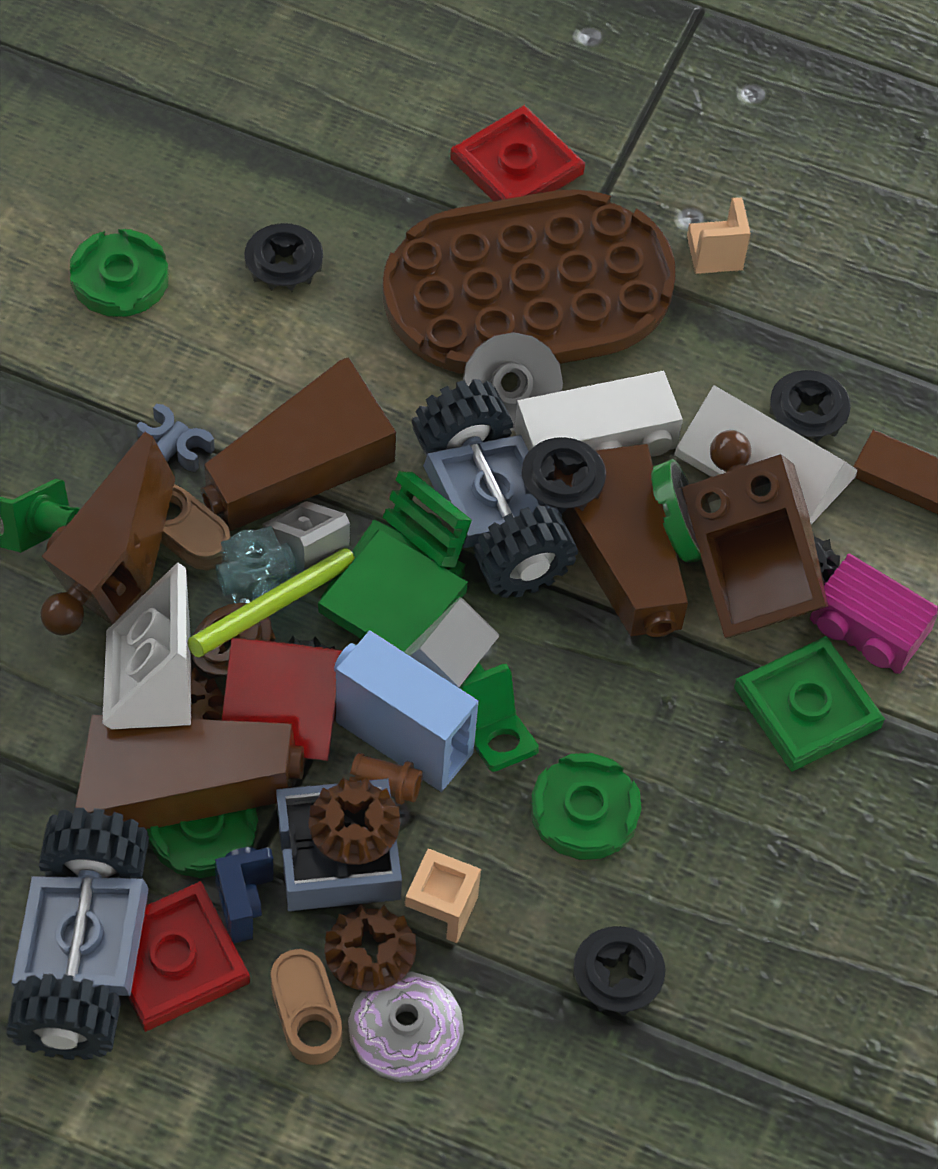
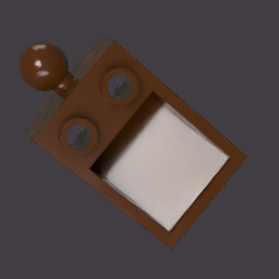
[681,430,828,639]
[40,431,175,636]

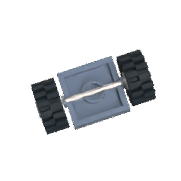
[412,379,578,598]
[6,808,149,1060]

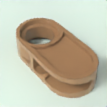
[161,485,231,570]
[271,949,342,1065]

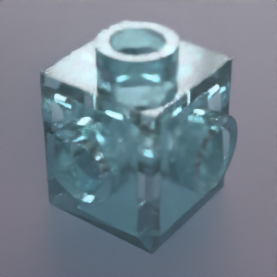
[215,526,297,603]

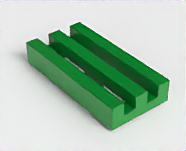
[382,471,472,567]

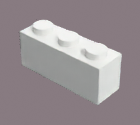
[514,371,683,456]

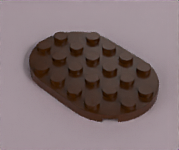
[383,190,676,374]

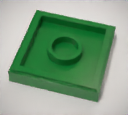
[318,529,468,652]
[734,636,885,772]

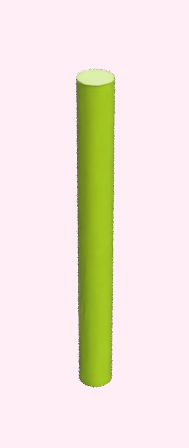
[187,548,355,657]

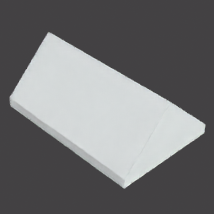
[675,385,857,524]
[102,562,191,729]

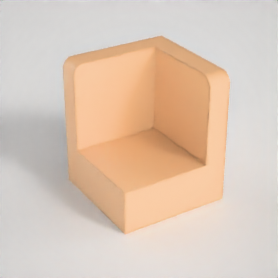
[687,197,751,274]
[405,848,481,943]

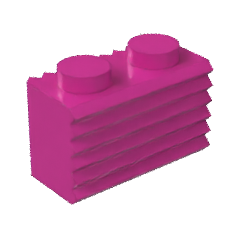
[810,553,938,674]

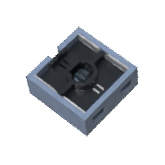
[276,779,402,911]

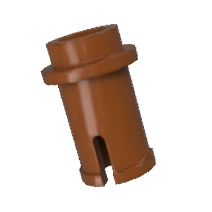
[349,753,423,805]

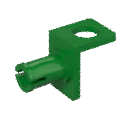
[0,478,81,553]
[459,661,539,772]

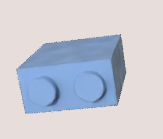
[334,630,478,792]

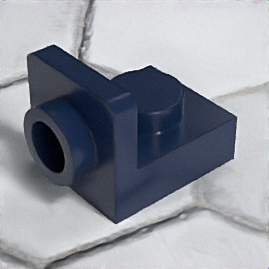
[215,847,274,944]

